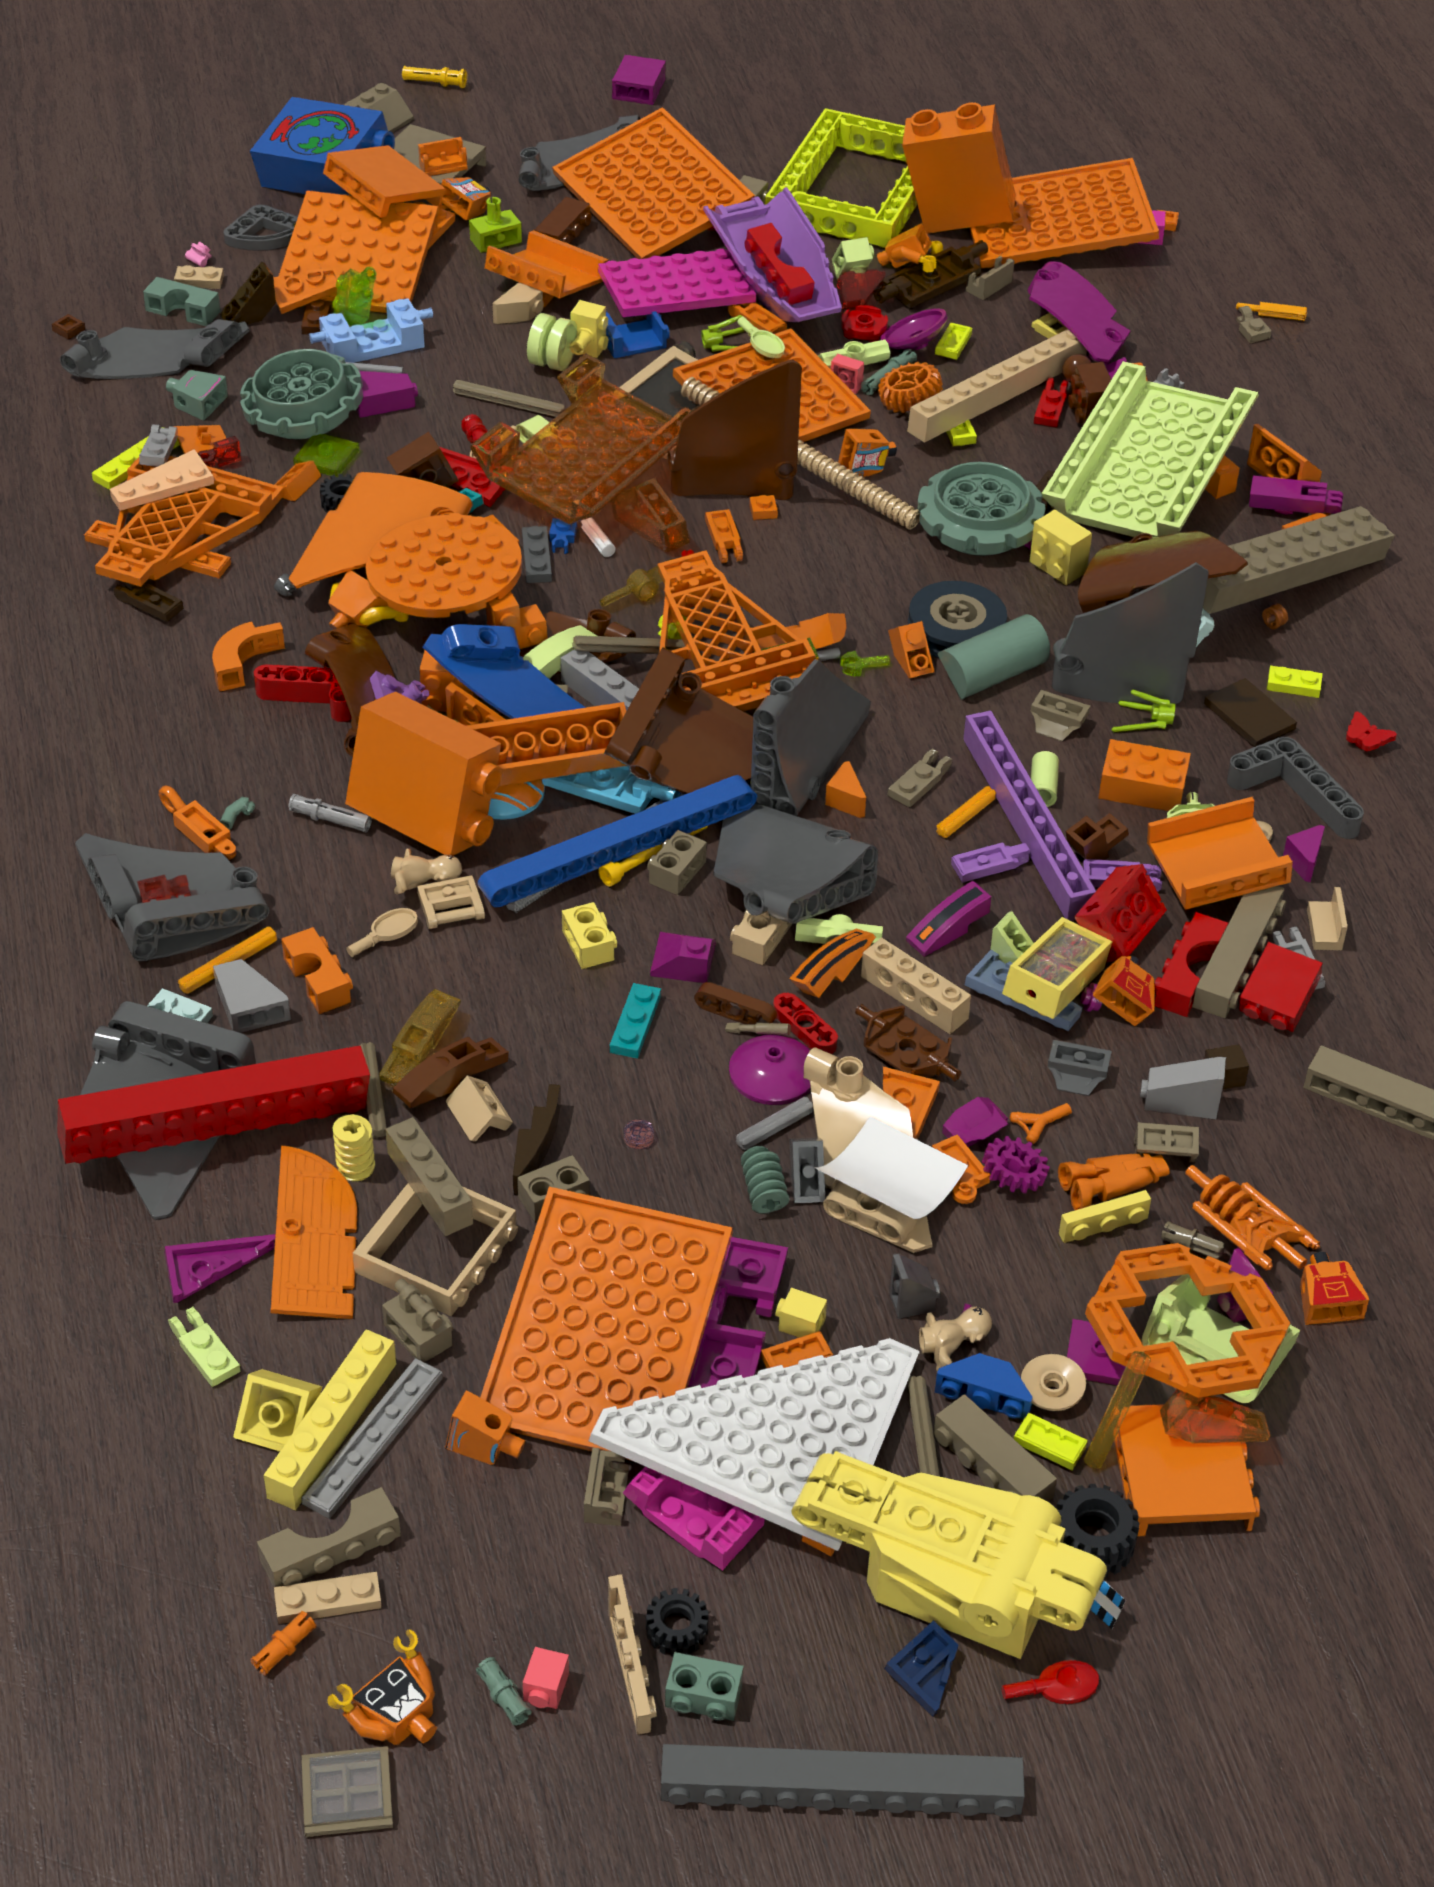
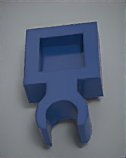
[549,518,577,554]

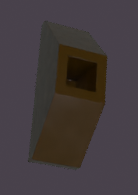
[220,261,276,324]

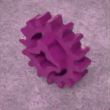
[982,1136,1050,1194]

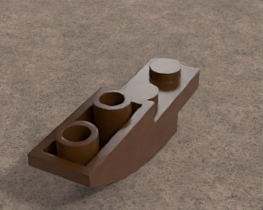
[393,1037,509,1108]

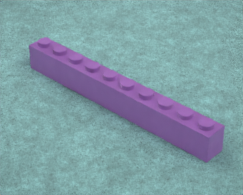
[963,711,1096,921]

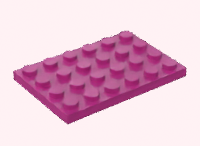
[598,249,756,317]

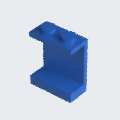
[606,311,670,358]

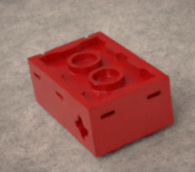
[1074,864,1167,962]

